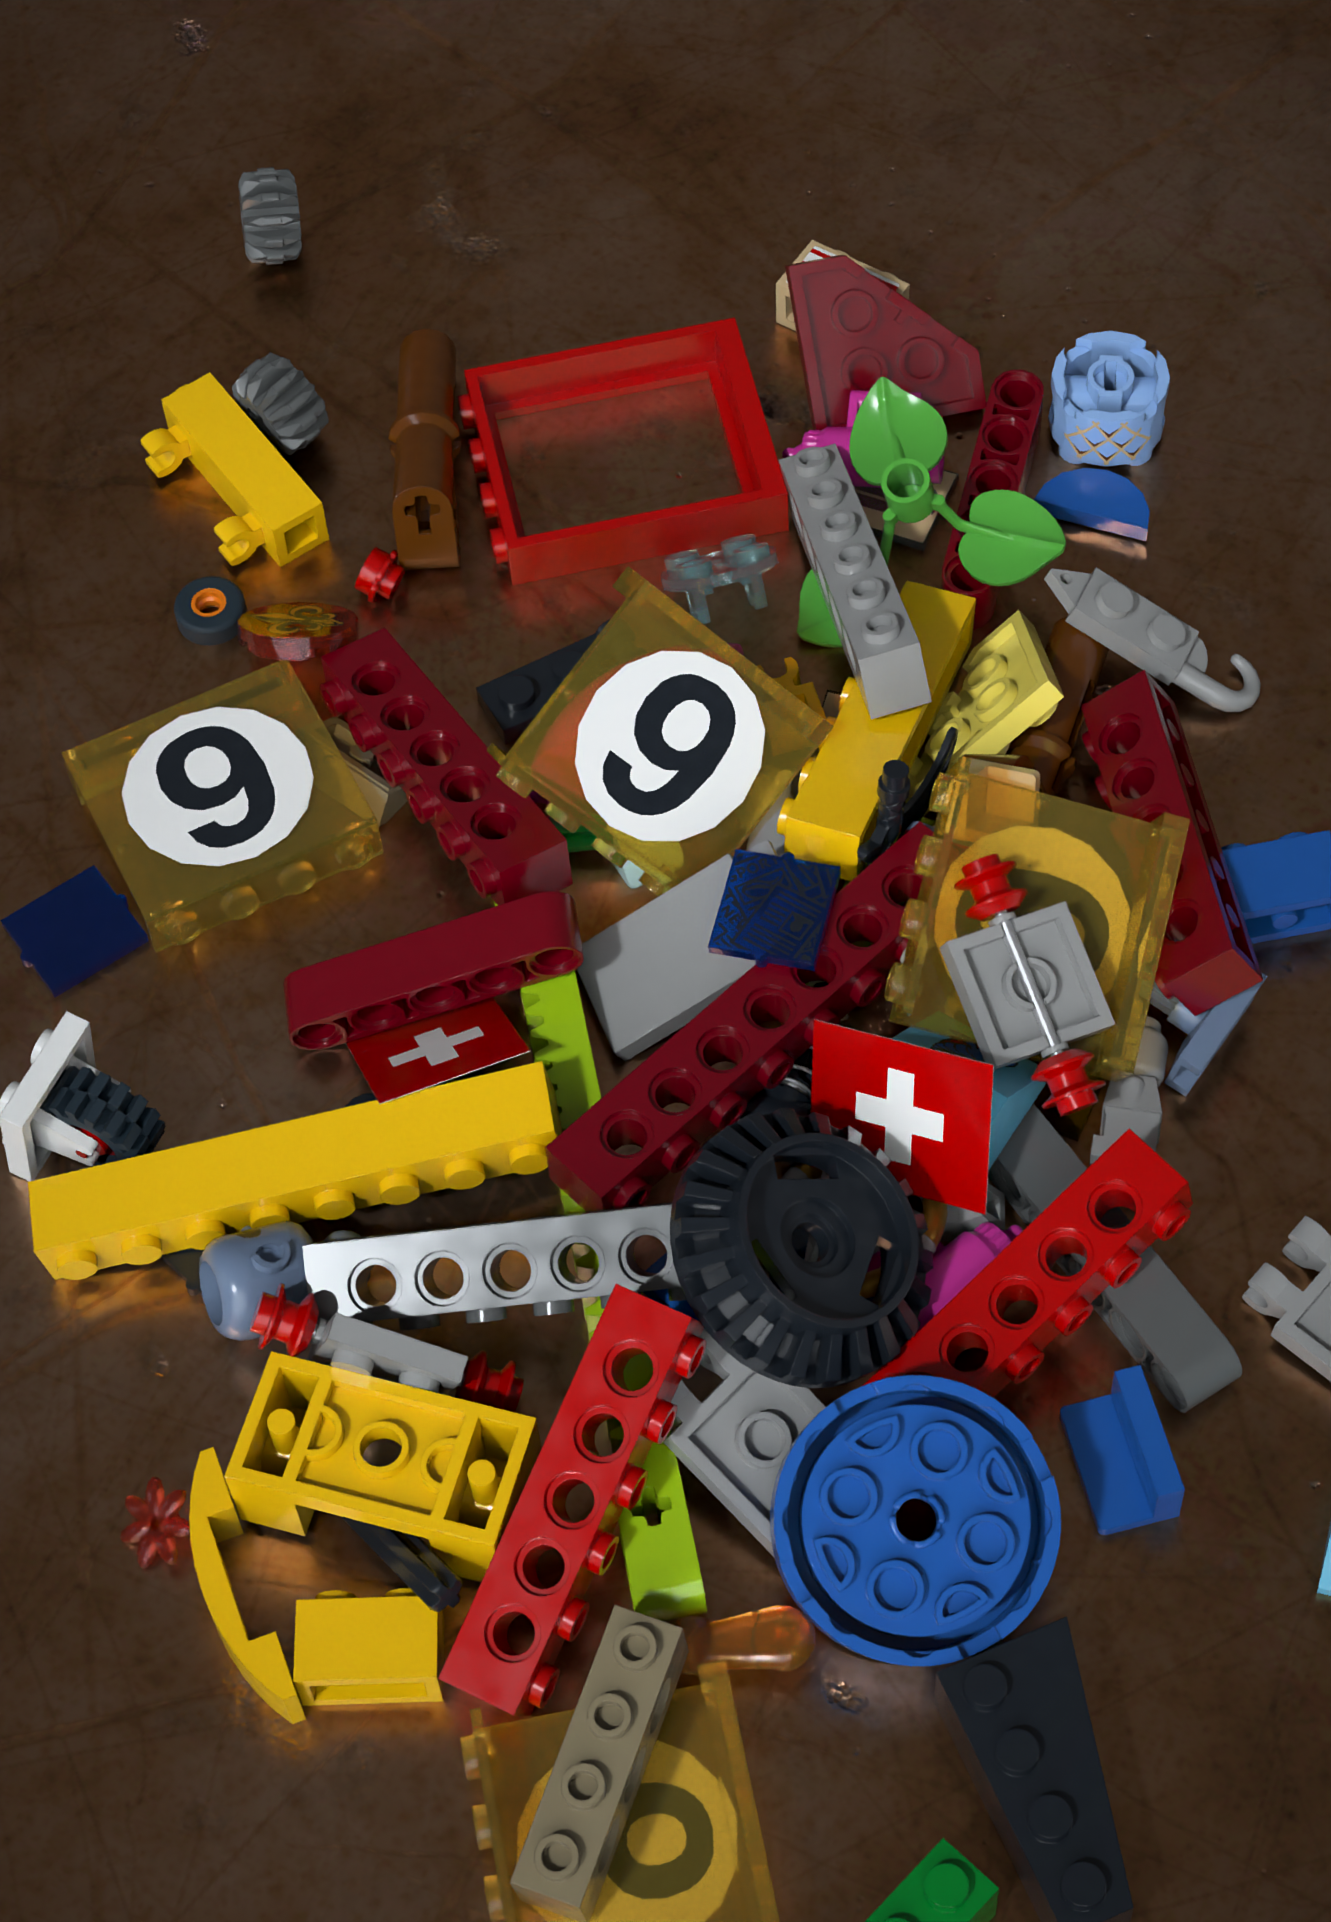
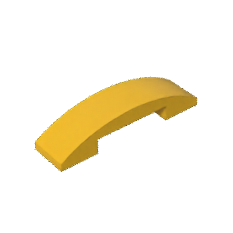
[189,1447,306,1724]

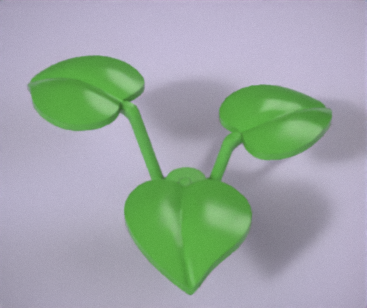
[797,377,1066,648]

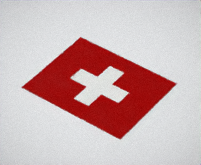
[346,997,531,1104]
[809,1019,994,1215]

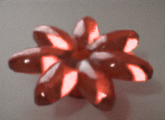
[120,1477,190,1568]

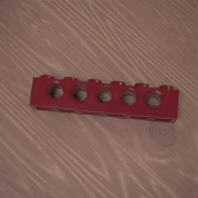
[320,627,573,905]
[1081,669,1263,1016]

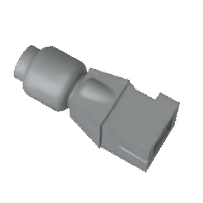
[1089,1015,1168,1166]

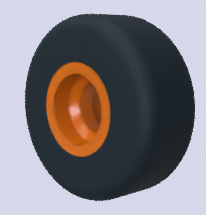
[174,576,248,646]

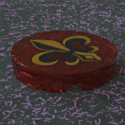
[237,602,359,661]

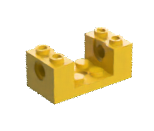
[224,1351,542,1582]

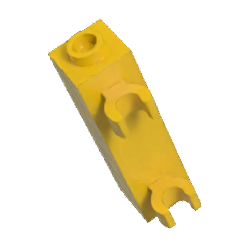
[140,372,329,567]

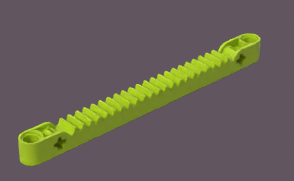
[494,902,707,1621]

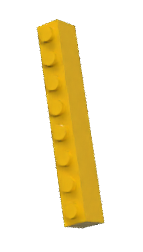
[28,1061,562,1280]

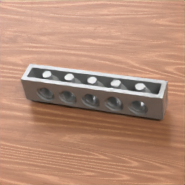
[779,444,932,720]

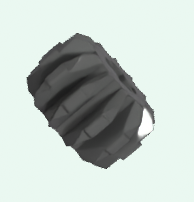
[238,167,302,265]
[232,352,329,455]

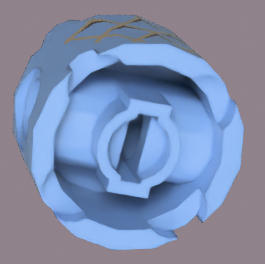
[1048,330,1170,467]

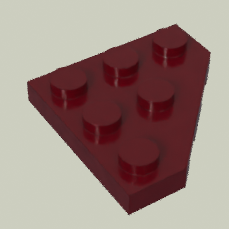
[785,255,987,430]

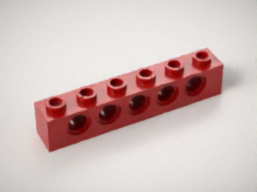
[862,1128,1193,1398]
[438,1284,706,1716]

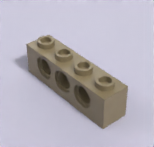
[510,1605,689,1922]

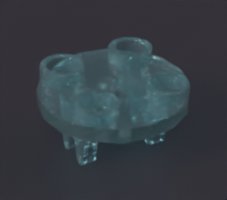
[661,534,779,626]

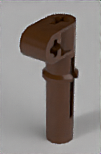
[389,329,461,570]
[954,617,1109,829]

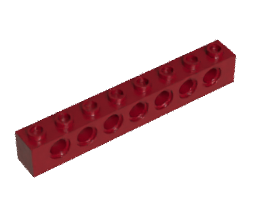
[545,821,961,1212]

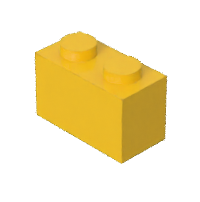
[293,1588,445,1706]

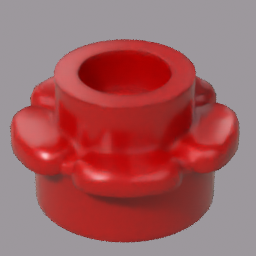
[354,547,405,603]

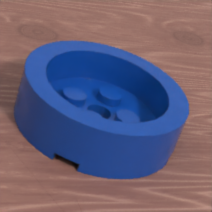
[770,1375,1061,1666]

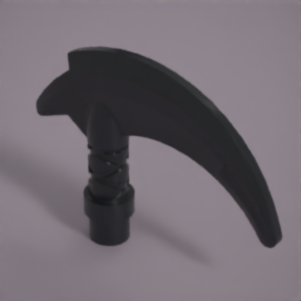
[857,727,958,866]

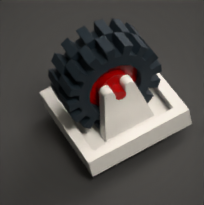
[0,1011,166,1181]

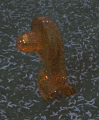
[675,1605,816,1679]

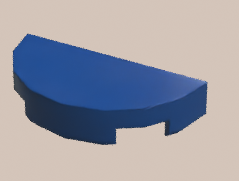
[1034,468,1150,541]

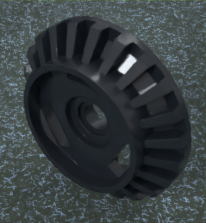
[670,1108,933,1388]

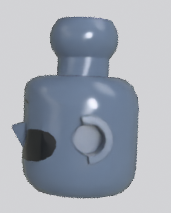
[199,1221,370,1341]

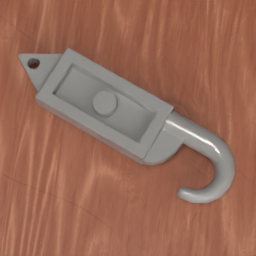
[1044,567,1261,712]

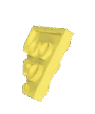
[905,609,1064,814]

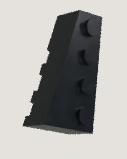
[934,1616,1134,1922]

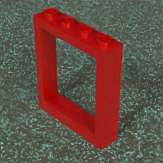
[457,317,789,585]

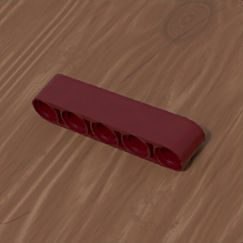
[941,370,1044,630]
[283,891,584,1050]

